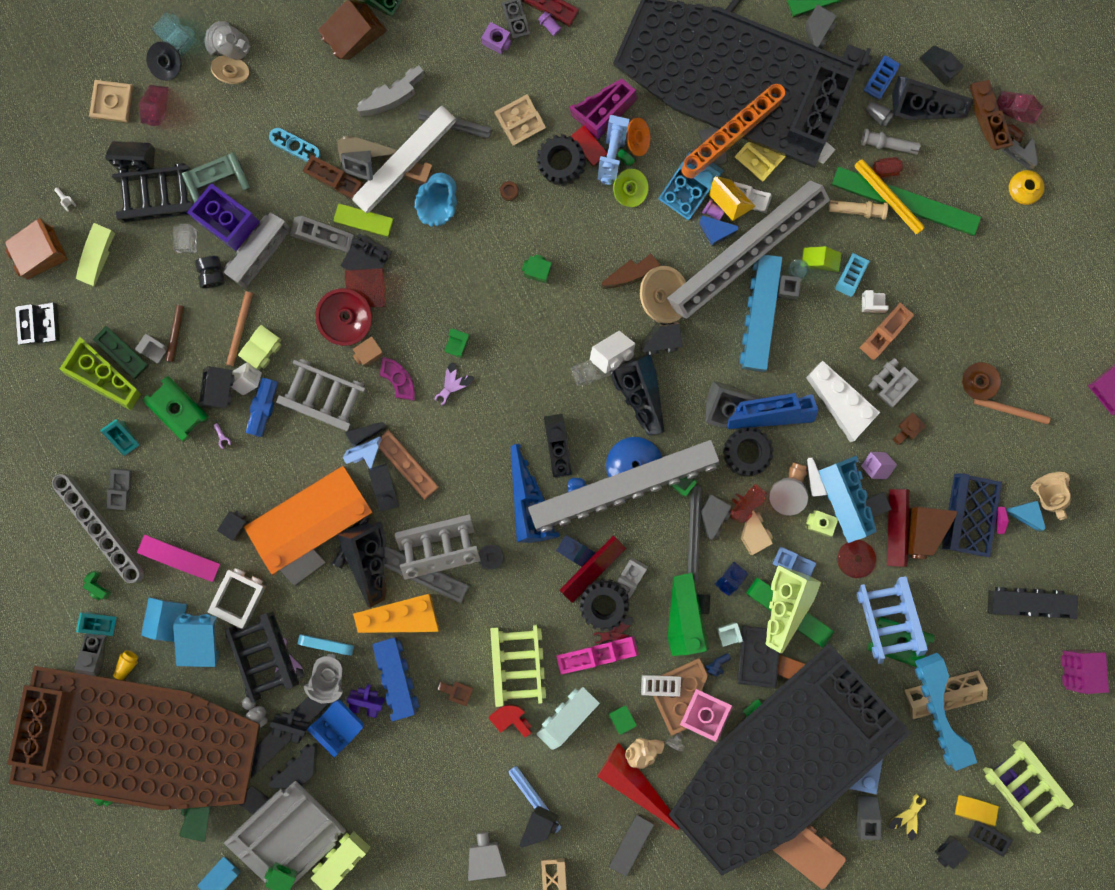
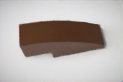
[601,254,660,289]

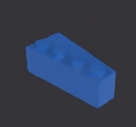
[372,637,420,721]

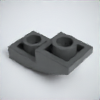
[501,0,531,39]

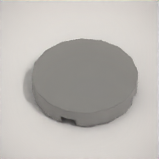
[769,478,808,516]

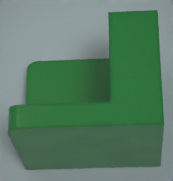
[444,328,470,358]
[670,477,697,497]
[608,705,637,735]

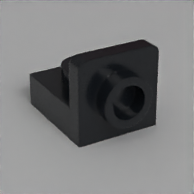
[843,44,872,71]

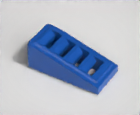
[863,56,900,100]

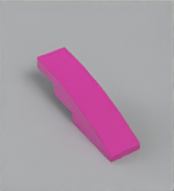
[137,534,220,582]
[556,636,639,674]

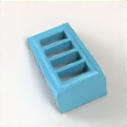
[835,253,870,297]

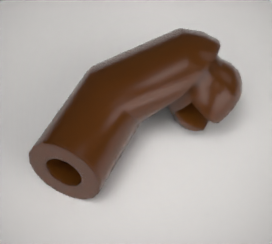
[1007,124,1024,143]

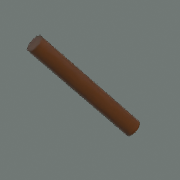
[166,305,184,362]

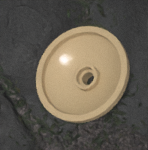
[640,266,686,324]

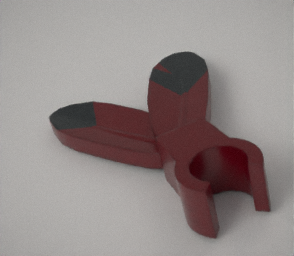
[593,617,638,645]

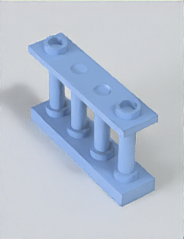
[597,115,629,185]
[857,576,928,664]

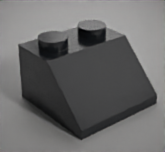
[198,366,234,409]

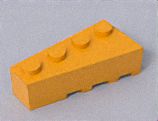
[353,593,440,633]

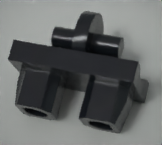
[270,708,310,743]

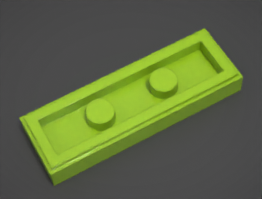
[333,203,393,238]

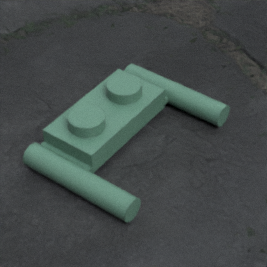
[182,152,250,203]

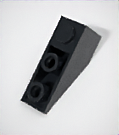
[544,414,572,478]

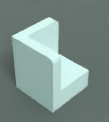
[716,622,743,647]

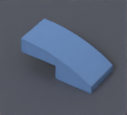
[773,547,817,577]

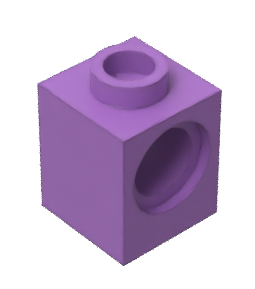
[481,22,512,55]

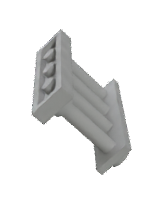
[276,359,367,431]
[395,514,480,580]

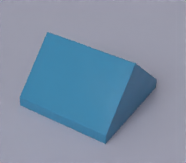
[141,597,187,642]

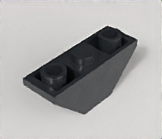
[268,743,318,789]

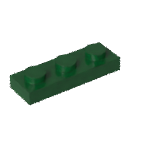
[93,326,149,379]

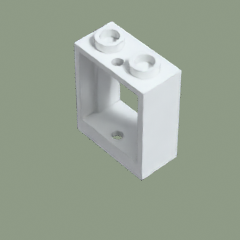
[208,568,266,629]

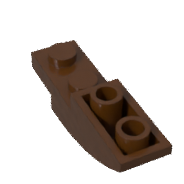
[970,80,1013,151]

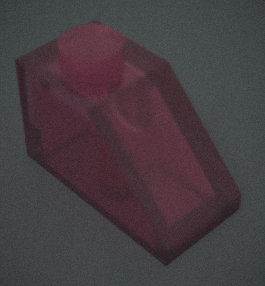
[139,85,169,126]

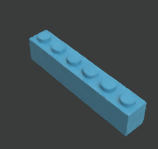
[739,255,782,372]

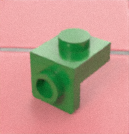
[82,571,112,601]

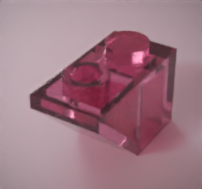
[997,91,1043,124]

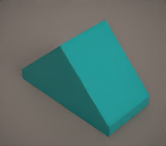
[100,419,139,456]
[76,612,117,636]

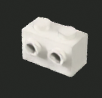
[590,331,635,374]

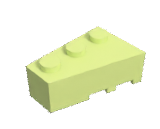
[311,831,370,890]

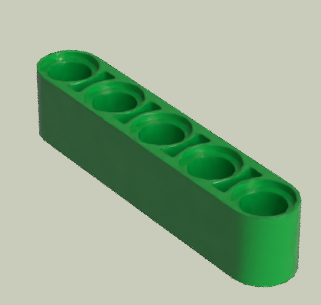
[746,578,834,648]

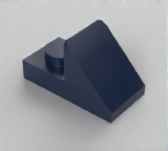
[556,535,595,567]

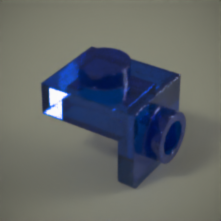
[715,562,748,596]

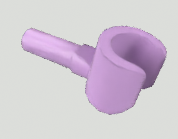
[214,423,231,449]

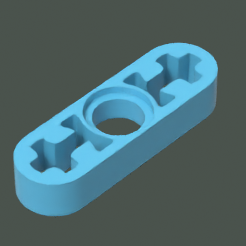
[269,128,321,162]
[297,634,354,655]

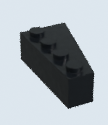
[988,587,1078,619]

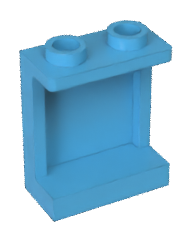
[173,614,219,667]

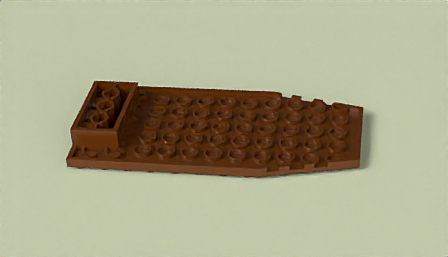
[7,666,260,810]

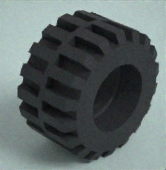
[536,134,586,186]
[723,427,774,477]
[580,579,629,631]

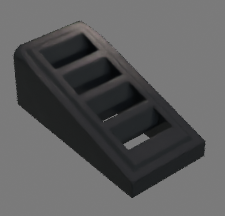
[345,422,387,447]
[968,821,1013,857]

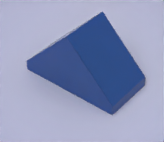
[699,215,738,246]

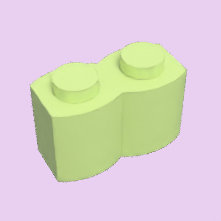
[238,325,282,370]

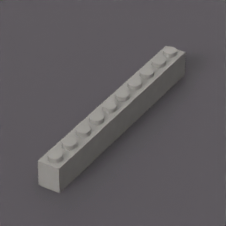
[667,181,830,319]
[528,440,719,533]

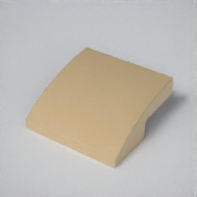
[494,94,546,146]

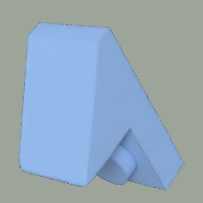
[343,436,382,469]

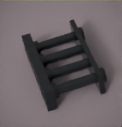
[112,163,193,223]
[225,611,299,703]

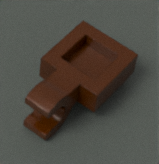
[892,412,926,445]
[437,681,473,706]

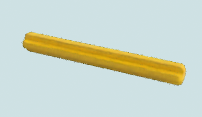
[855,159,924,234]

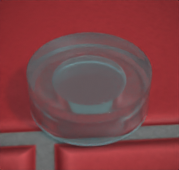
[789,260,809,278]

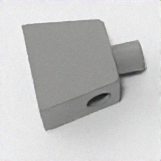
[468,832,506,881]

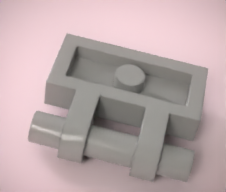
[868,358,919,408]

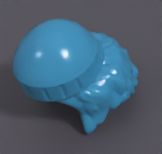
[414,173,457,227]

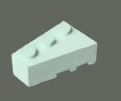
[536,687,600,750]

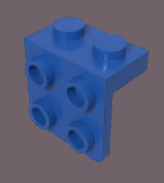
[307,699,364,758]

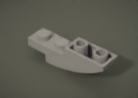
[356,65,425,116]

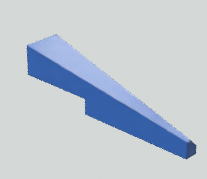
[510,444,560,543]

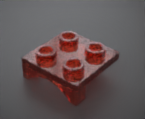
[729,484,767,523]

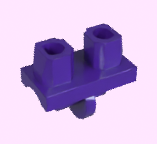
[347,684,385,718]

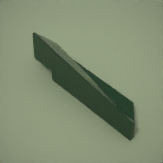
[179,806,210,842]

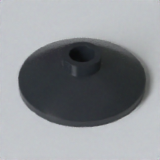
[146,42,181,80]

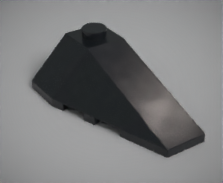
[338,522,387,608]

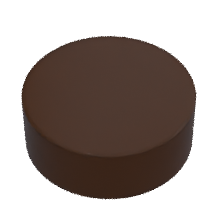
[500,181,519,201]

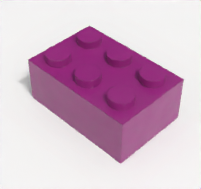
[1061,649,1109,694]

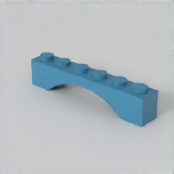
[915,653,977,771]

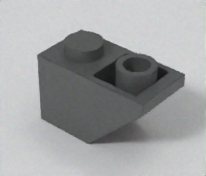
[805,5,837,49]
[701,495,732,540]
[74,633,106,676]
[857,796,881,840]

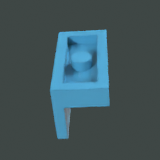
[198,857,241,890]

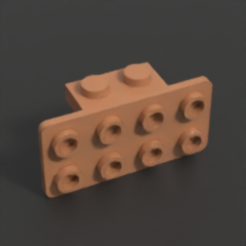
[773,824,846,889]

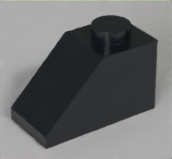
[919,45,964,86]
[368,463,399,512]
[519,806,559,848]

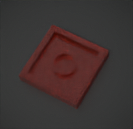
[345,269,386,308]

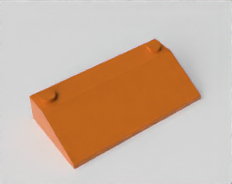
[244,466,373,576]

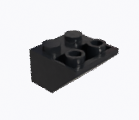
[105,141,155,171]
[640,321,682,355]

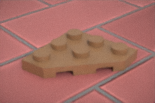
[648,658,708,736]

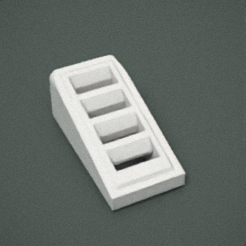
[807,458,828,497]
[641,675,681,696]

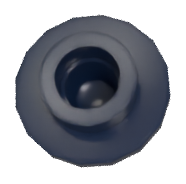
[705,653,731,677]

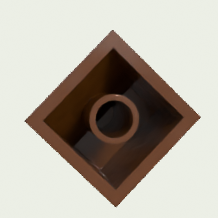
[318,0,387,60]
[908,507,957,559]

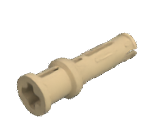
[828,200,888,220]

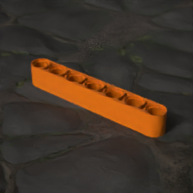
[682,84,785,178]

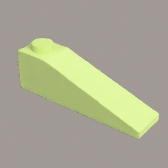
[766,565,821,653]

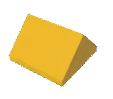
[709,176,755,221]

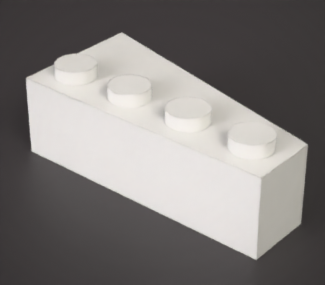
[806,361,880,442]

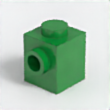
[522,255,552,284]

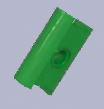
[142,376,209,442]
[867,616,935,668]

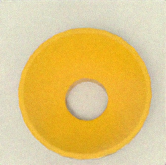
[1009,170,1044,205]

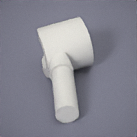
[55,187,76,211]

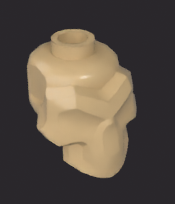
[625,738,665,769]

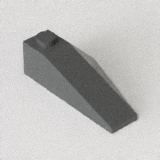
[705,381,762,428]

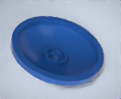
[606,437,662,477]

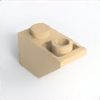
[741,510,773,555]

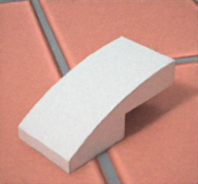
[734,182,772,213]

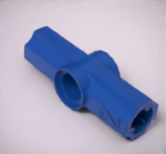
[245,378,278,437]

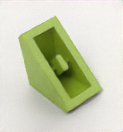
[801,247,842,272]

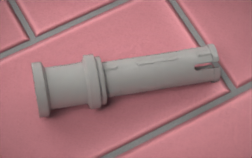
[861,128,920,155]

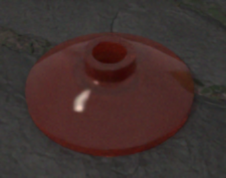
[837,540,876,578]

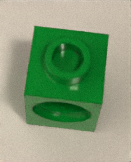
[264,862,297,890]

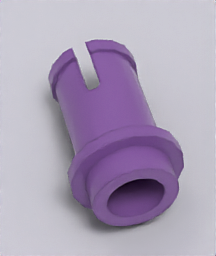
[538,12,562,36]

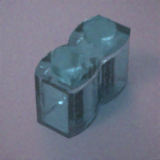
[151,12,197,57]

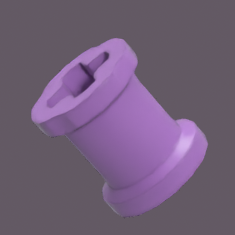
[702,199,725,221]

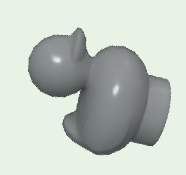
[242,697,268,727]

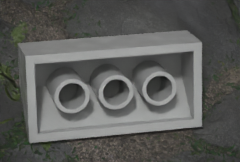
[223,212,291,289]

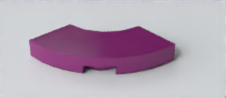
[380,357,415,401]

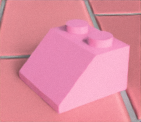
[680,689,733,743]

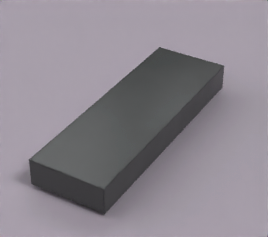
[609,814,654,876]

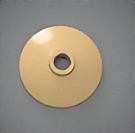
[211,55,249,84]

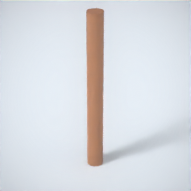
[226,291,253,367]
[974,399,1050,425]

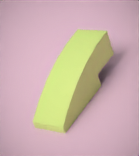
[76,223,115,286]

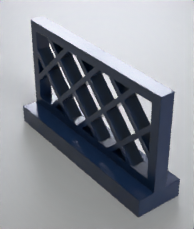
[942,473,1002,557]

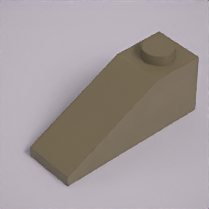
[337,136,396,165]

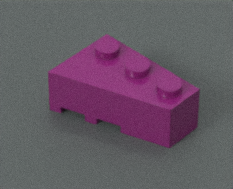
[569,79,637,139]

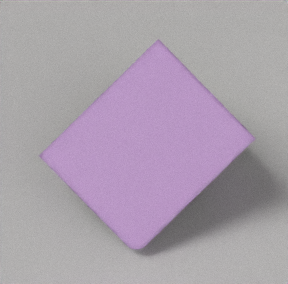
[861,452,897,479]

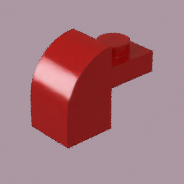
[488,704,532,738]

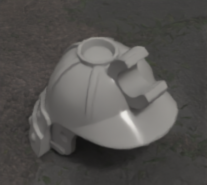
[204,21,251,60]
[304,654,343,704]

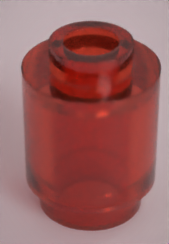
[873,157,903,178]

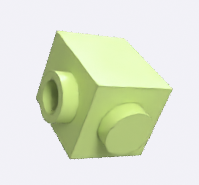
[806,510,838,537]

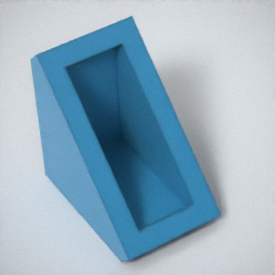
[1006,501,1045,531]

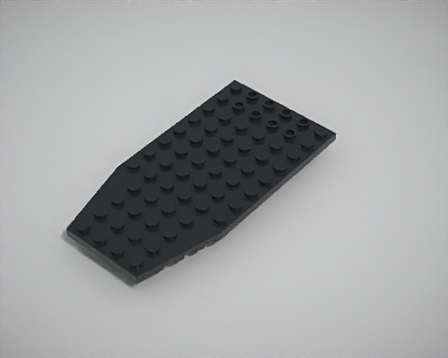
[613,0,859,168]
[669,643,911,876]

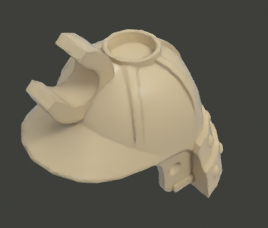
[1031,472,1071,520]

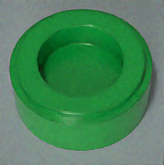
[617,149,635,166]

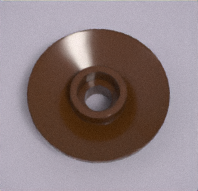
[962,362,1001,400]

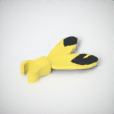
[888,794,926,840]

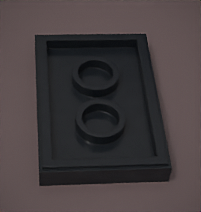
[737,626,780,688]

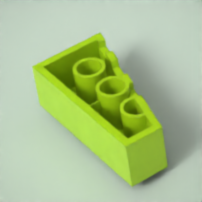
[60,337,141,410]

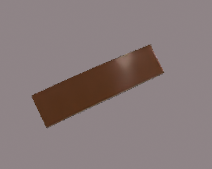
[303,155,374,211]

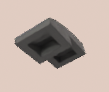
[107,468,132,510]

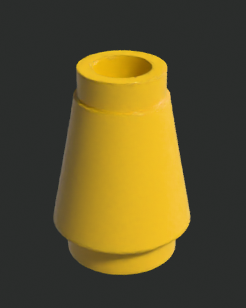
[113,650,138,680]

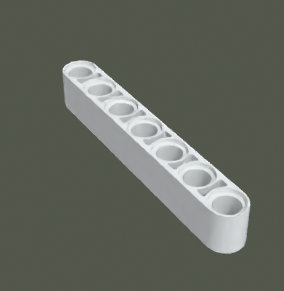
[352,106,456,213]

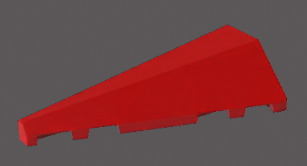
[597,743,680,830]

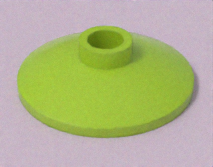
[613,169,648,207]

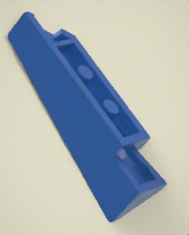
[727,393,818,429]

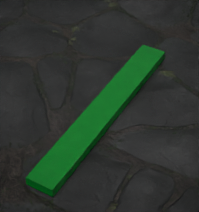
[831,167,981,236]

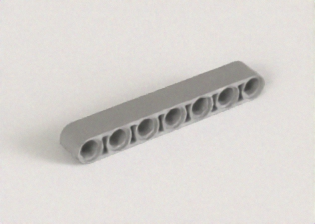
[52,474,144,583]

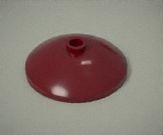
[315,288,372,346]

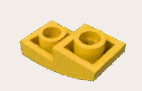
[955,795,999,826]

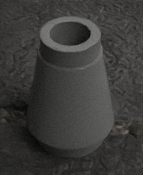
[866,102,895,127]

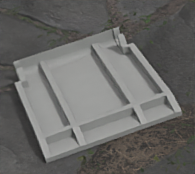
[224,781,346,884]

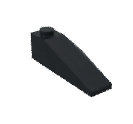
[892,76,973,120]
[609,354,665,436]

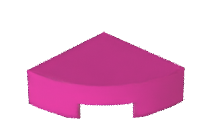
[996,507,1009,534]

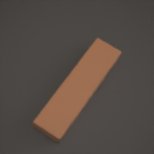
[379,430,439,500]

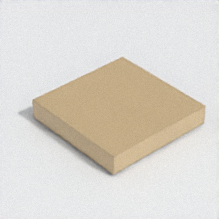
[89,80,134,123]

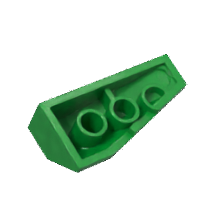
[668,572,710,656]

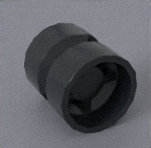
[195,256,225,289]
[479,545,504,570]

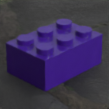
[187,183,260,251]

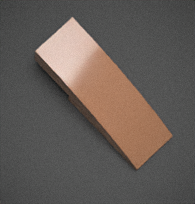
[859,303,914,360]

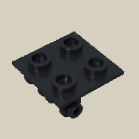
[340,233,392,284]

